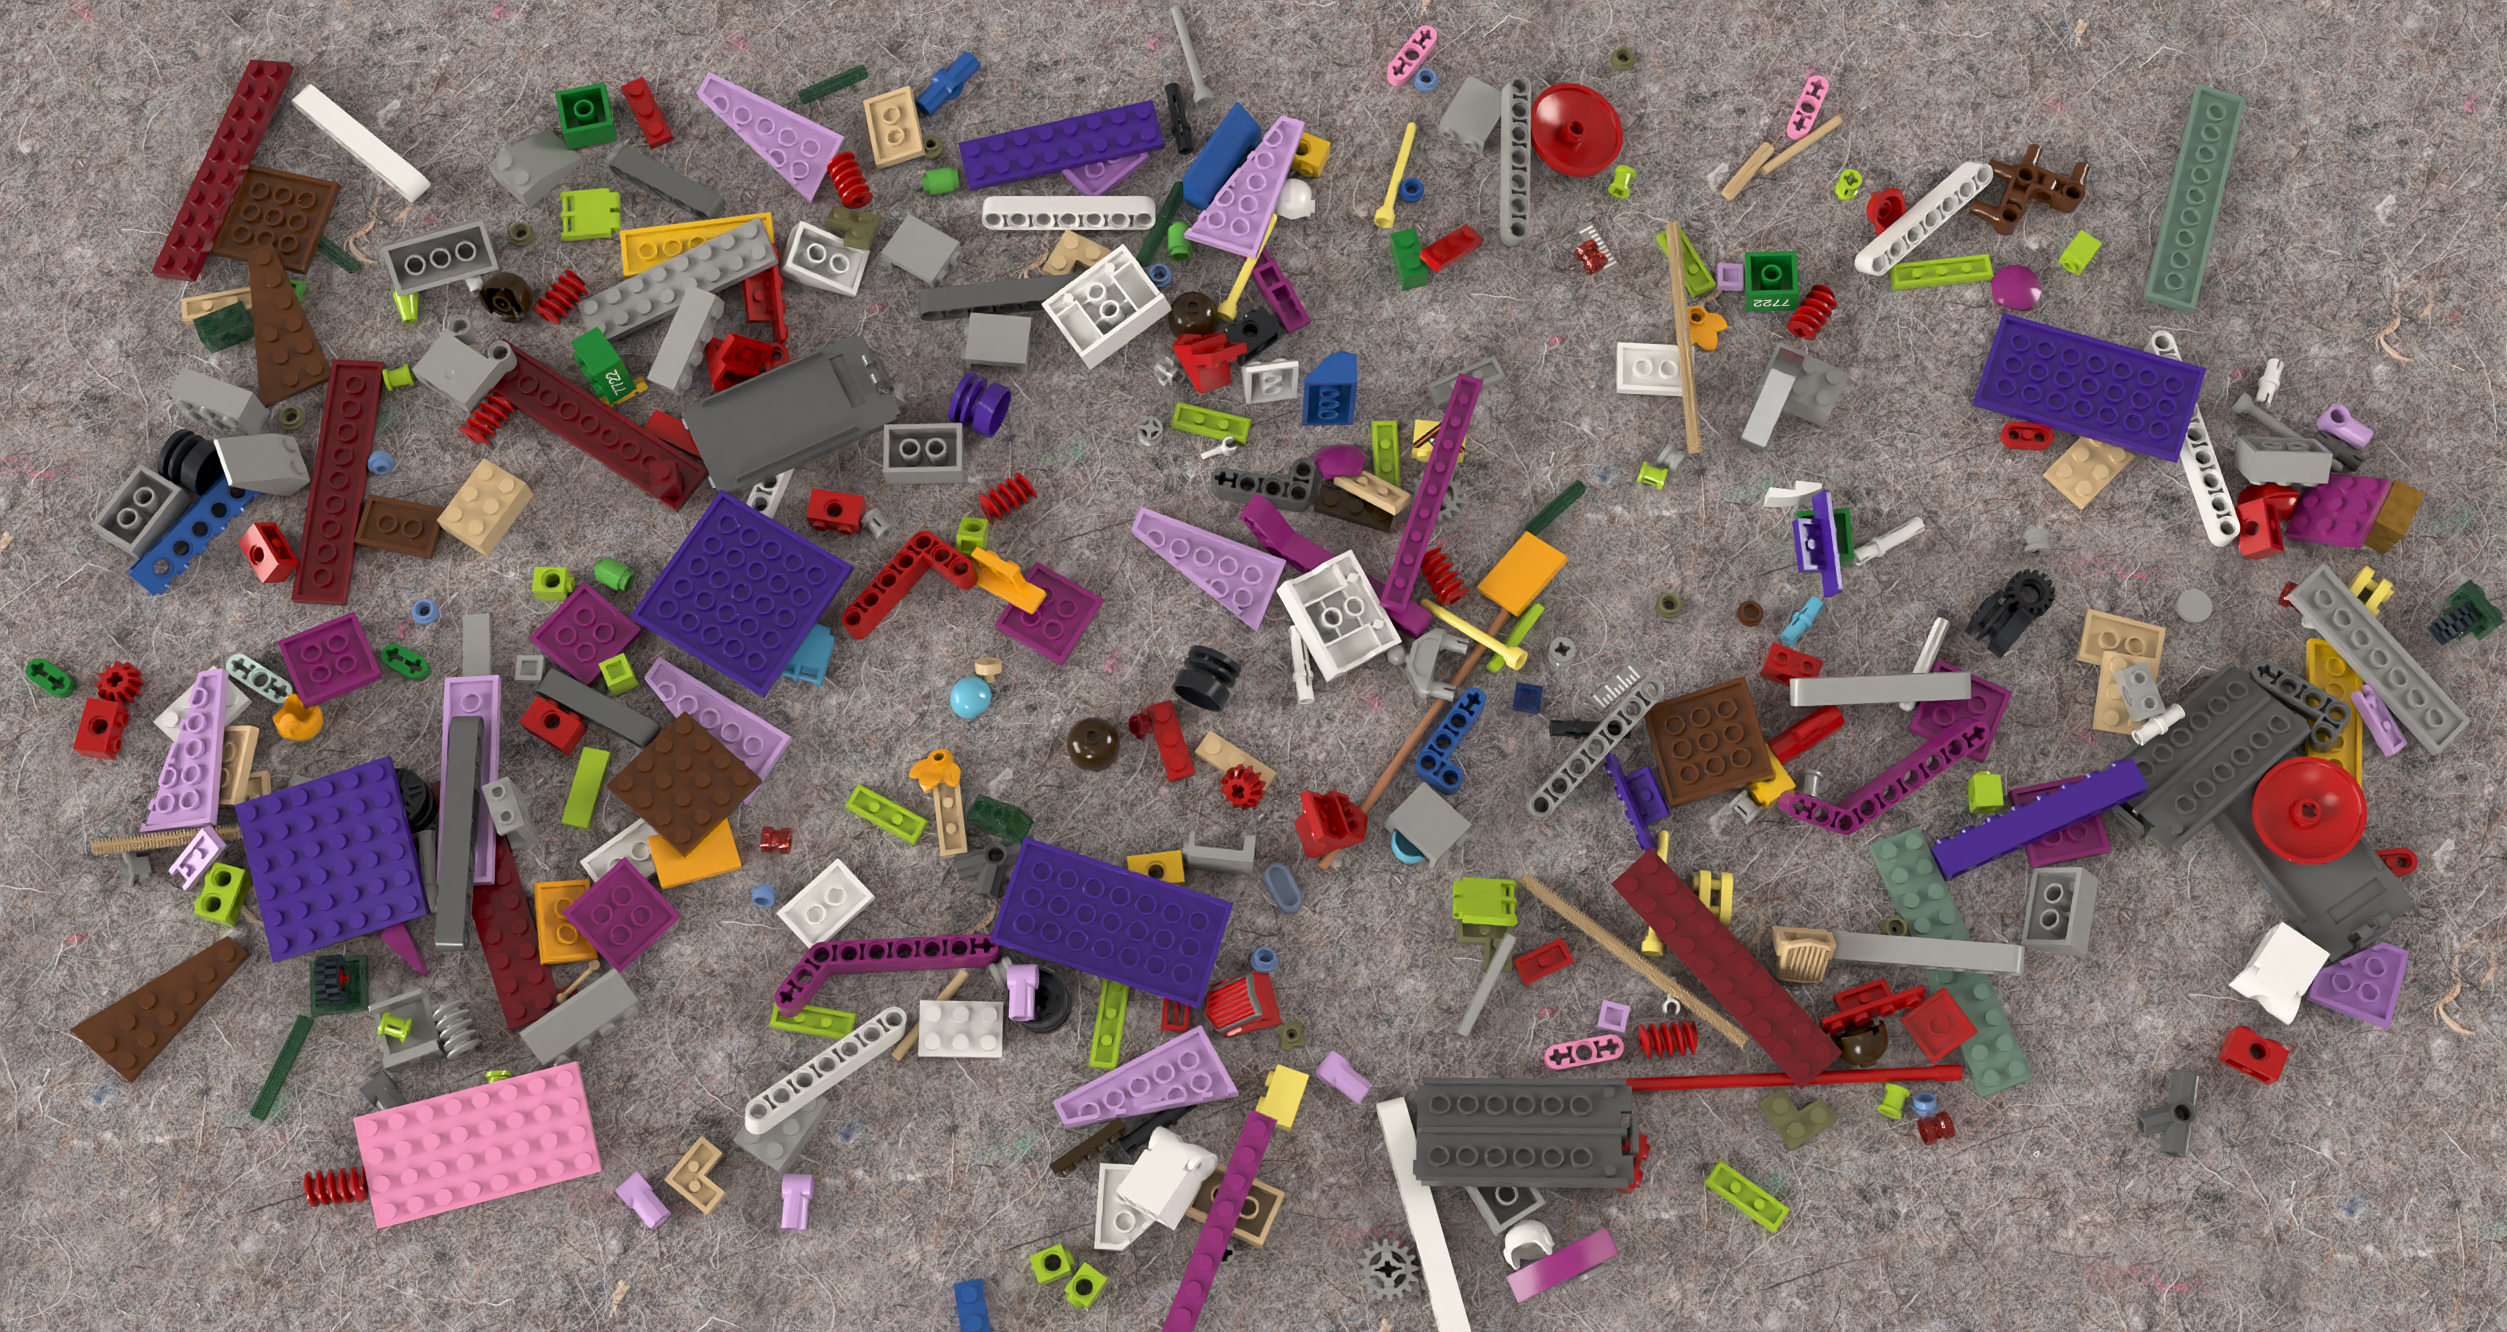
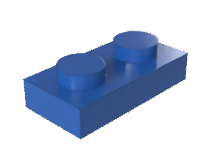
[953,1278,991,1332]

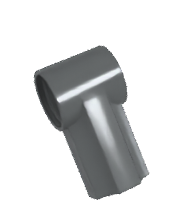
[360,1070,409,1111]

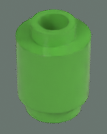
[922,167,960,195]
[1168,222,1194,261]
[593,557,635,592]

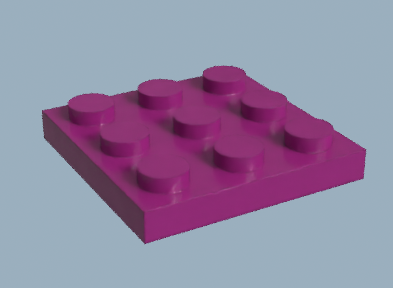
[2284,473,2392,549]
[994,561,1104,666]
[529,582,643,688]
[277,612,383,710]
[1908,659,2012,763]
[2008,775,2112,869]
[562,857,681,973]

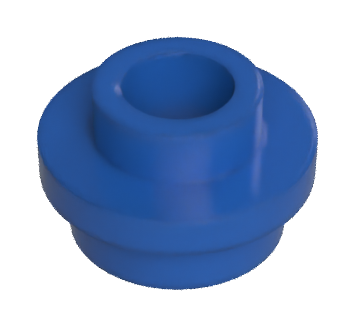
[1399,178,1424,203]

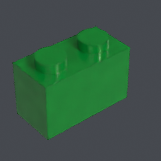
[1389,228,1428,291]

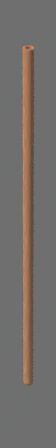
[1317,608,1512,871]

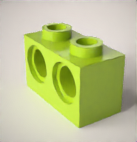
[194,861,253,928]

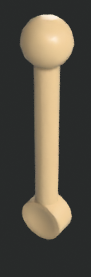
[556,960,600,1004]

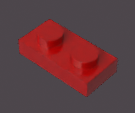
[1512,937,1574,987]

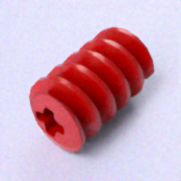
[827,151,873,209]
[532,269,588,325]
[1786,284,1838,341]
[459,389,516,445]
[979,473,1037,525]
[1420,547,1469,606]
[1638,1020,1698,1059]
[304,1166,369,1207]

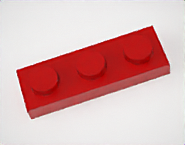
[620,77,674,150]
[1419,224,1484,273]
[1146,700,1195,783]

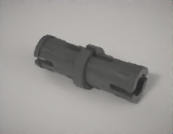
[2313,429,2365,472]

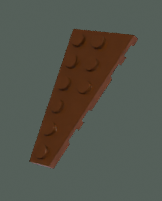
[247,243,331,408]
[70,936,250,1083]

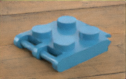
[781,624,836,687]

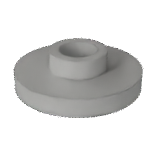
[2176,589,2213,623]

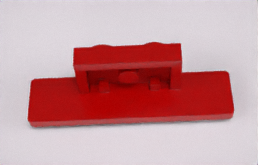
[742,243,788,343]
[1820,978,1926,1035]

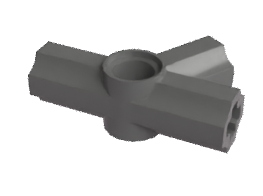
[954,834,1034,900]
[2135,1070,2199,1158]

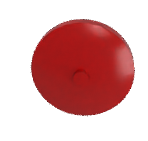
[1531,83,1623,177]
[2251,757,2367,866]

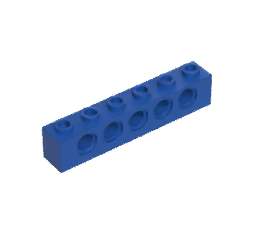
[126,472,262,596]

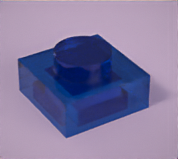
[1512,682,1543,714]

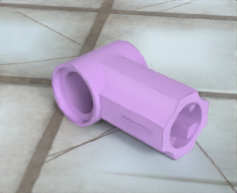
[2317,404,2373,451]
[1007,964,1039,1021]
[1314,1051,1373,1105]
[615,1171,671,1230]
[781,1173,814,1231]

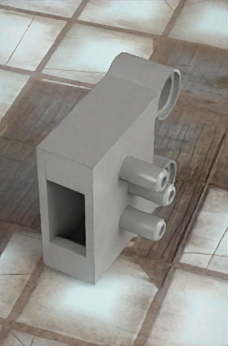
[412,315,517,414]

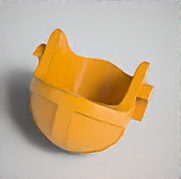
[273,693,323,742]

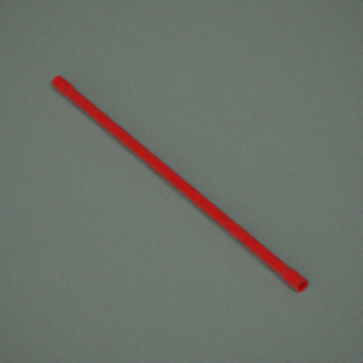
[1613,1064,1962,1092]

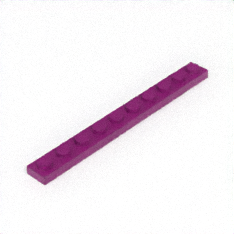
[1379,373,1484,614]
[1161,1109,1278,1332]

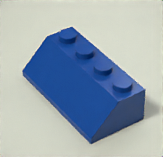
[1183,102,1263,212]
[1302,351,1358,426]

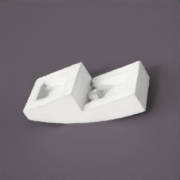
[1764,481,1822,507]

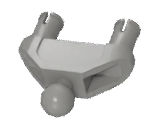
[1387,628,1470,702]

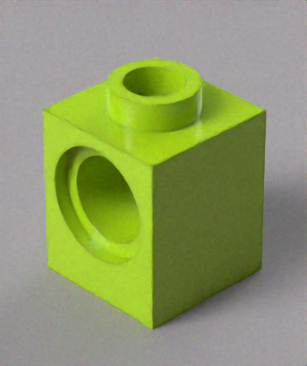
[2058,229,2102,276]
[956,516,988,558]
[532,567,575,601]
[599,653,640,696]
[1967,771,2004,813]
[1029,1243,1075,1286]
[1064,1262,1109,1310]

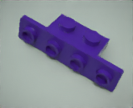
[1792,490,1843,598]
[1604,752,1671,852]

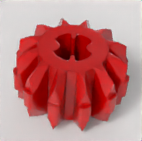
[94,660,145,706]
[1220,763,1266,811]

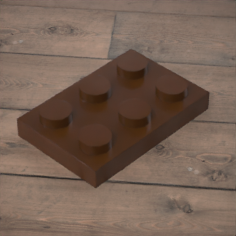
[354,494,445,560]

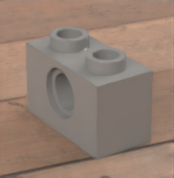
[2113,661,2166,722]

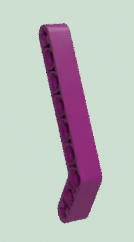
[1239,494,1433,639]
[1778,717,1990,835]
[774,934,1001,1018]

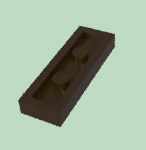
[1314,485,1394,533]
[1049,1117,1126,1178]

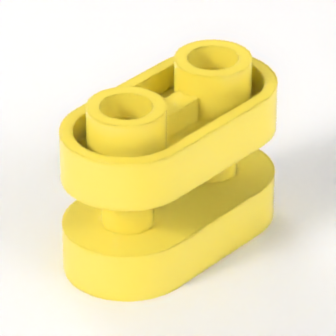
[2347,565,2394,617]
[1692,870,1733,926]

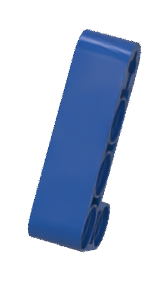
[1415,688,1486,795]

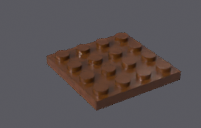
[210,164,341,275]
[1644,676,1775,809]
[606,711,762,858]

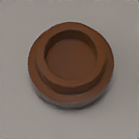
[1737,601,1763,627]

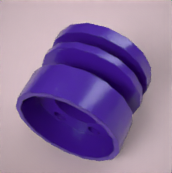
[948,371,1012,438]

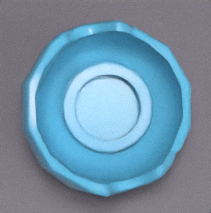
[950,676,992,719]
[1391,829,1427,864]

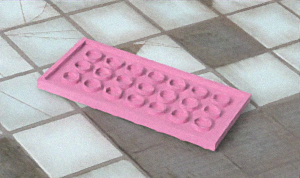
[353,1061,603,1229]

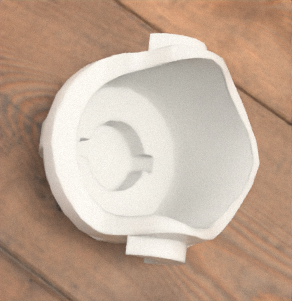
[1274,179,1315,219]
[1503,1219,1555,1270]

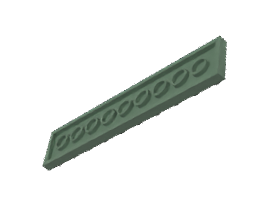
[2143,84,2246,314]
[1868,827,2034,1098]

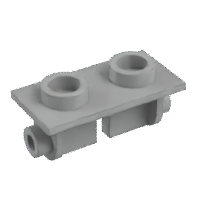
[115,828,152,888]

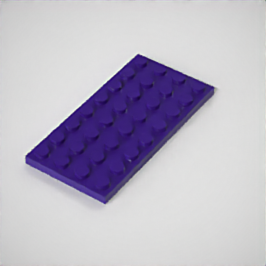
[1972,313,2207,463]
[990,837,1233,1009]

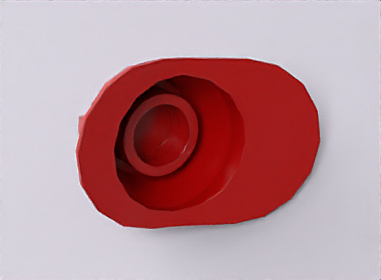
[1866,187,1906,237]
[2237,482,2300,522]

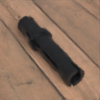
[1164,83,1193,155]
[1549,718,1631,739]
[1118,1104,1197,1155]

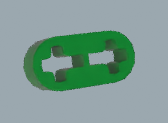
[381,644,431,682]
[25,658,75,699]

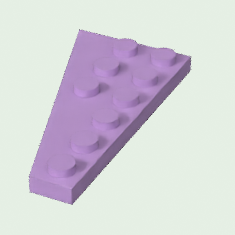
[697,72,845,204]
[1184,115,1305,260]
[1131,507,1286,633]
[644,657,792,805]
[139,668,229,835]
[1053,1025,1239,1129]

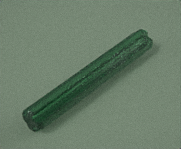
[1136,181,1183,268]
[250,1015,314,1121]

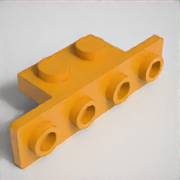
[960,547,1047,614]

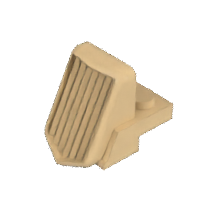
[1771,926,1836,983]

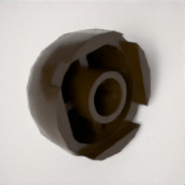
[479,272,533,323]
[1168,291,1218,338]
[1067,717,1120,772]
[1830,1020,1889,1068]

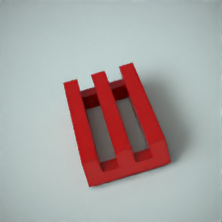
[1161,998,1190,1033]

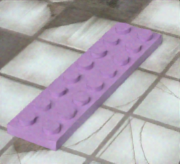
[436,675,501,887]

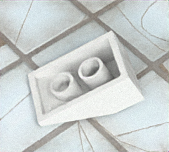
[778,221,870,297]
[1242,358,1299,404]

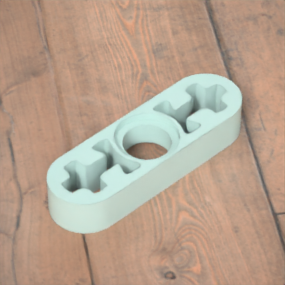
[226,654,297,707]

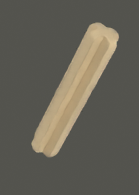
[1722,142,1774,201]

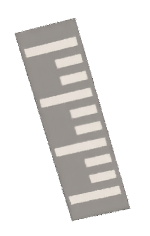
[1576,221,1620,274]
[1588,661,1645,712]

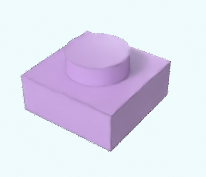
[1716,263,1743,291]
[1596,1000,1630,1035]

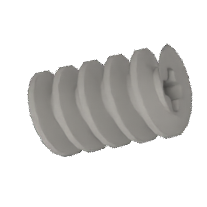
[429,999,480,1061]

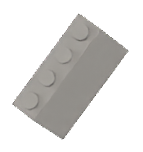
[381,217,499,297]
[647,284,725,396]
[519,968,643,1069]

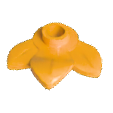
[1687,306,1728,351]
[909,749,961,793]

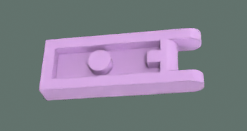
[2351,683,2408,757]
[168,825,227,892]

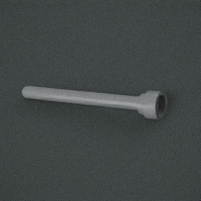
[1171,5,1215,109]
[2231,391,2343,472]

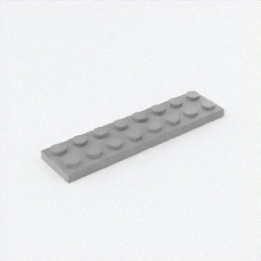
[577,217,779,343]
[2286,563,2471,756]

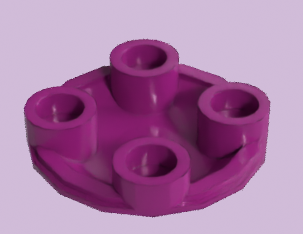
[1991,265,2042,311]
[1314,444,1365,479]

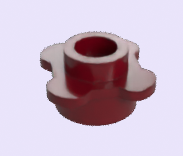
[1128,709,1154,739]

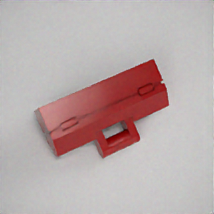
[1766,705,1845,766]

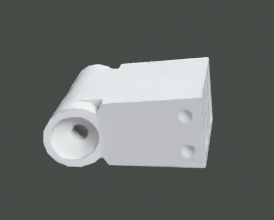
[2228,922,2330,1025]
[1116,1126,1218,1230]

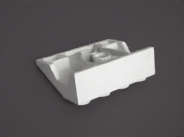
[1042,244,1172,370]
[1277,550,1402,682]

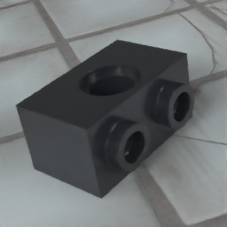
[1223,306,1281,367]

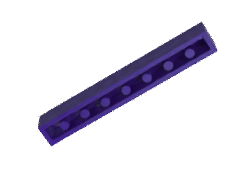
[1931,758,2148,882]

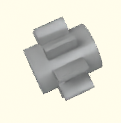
[1154,355,1186,388]
[1220,1240,1242,1273]

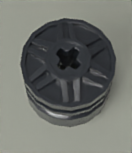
[157,429,224,496]
[1965,588,2036,659]
[1172,645,1241,712]
[395,768,437,834]
[1008,968,1072,1034]

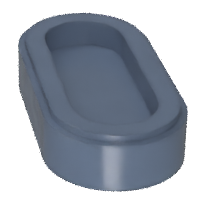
[1263,862,1303,914]

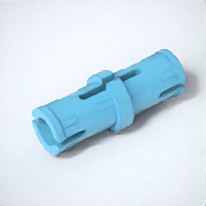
[1780,596,1825,646]

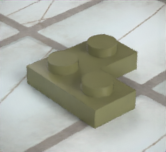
[826,207,881,251]
[1457,919,1512,973]
[1758,1088,1837,1151]

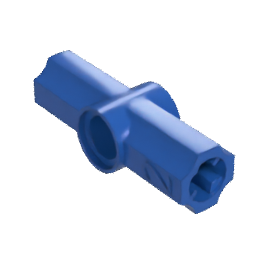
[915,51,981,117]

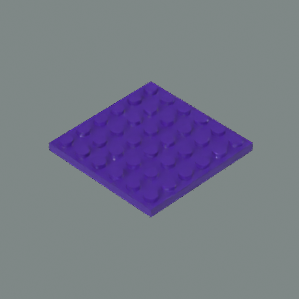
[630,490,854,698]
[235,756,431,963]

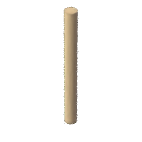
[1760,115,1842,175]
[891,969,970,1062]

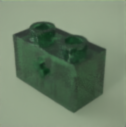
[193,301,254,354]
[966,794,1034,845]

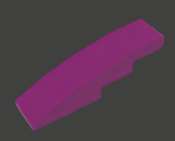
[1240,246,1311,334]
[379,922,429,977]
[1506,1227,1619,1303]

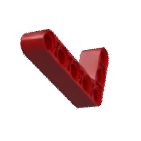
[841,531,978,640]

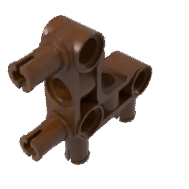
[1969,144,2090,236]

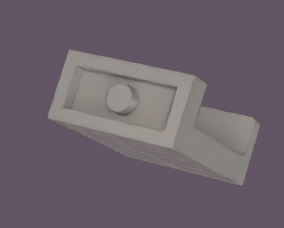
[1439,75,1502,154]
[881,214,962,288]
[961,312,1033,374]
[482,776,540,852]
[1384,782,1472,869]
[1183,830,1256,876]
[368,987,446,1073]

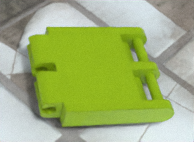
[560,188,621,241]
[1453,877,1518,926]

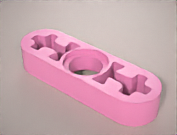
[1387,25,1437,86]
[1786,76,1829,141]
[1544,1034,1624,1072]

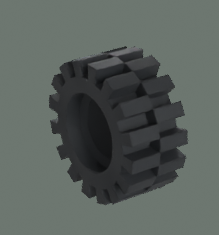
[2003,569,2055,620]

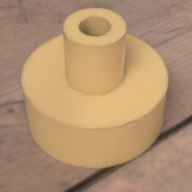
[975,657,1002,683]

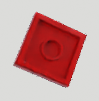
[1899,987,1979,1065]

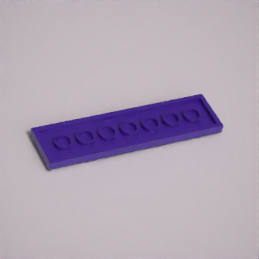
[958,100,1164,191]

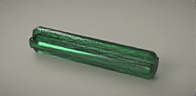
[798,64,868,104]
[317,234,361,274]
[1524,480,1586,536]

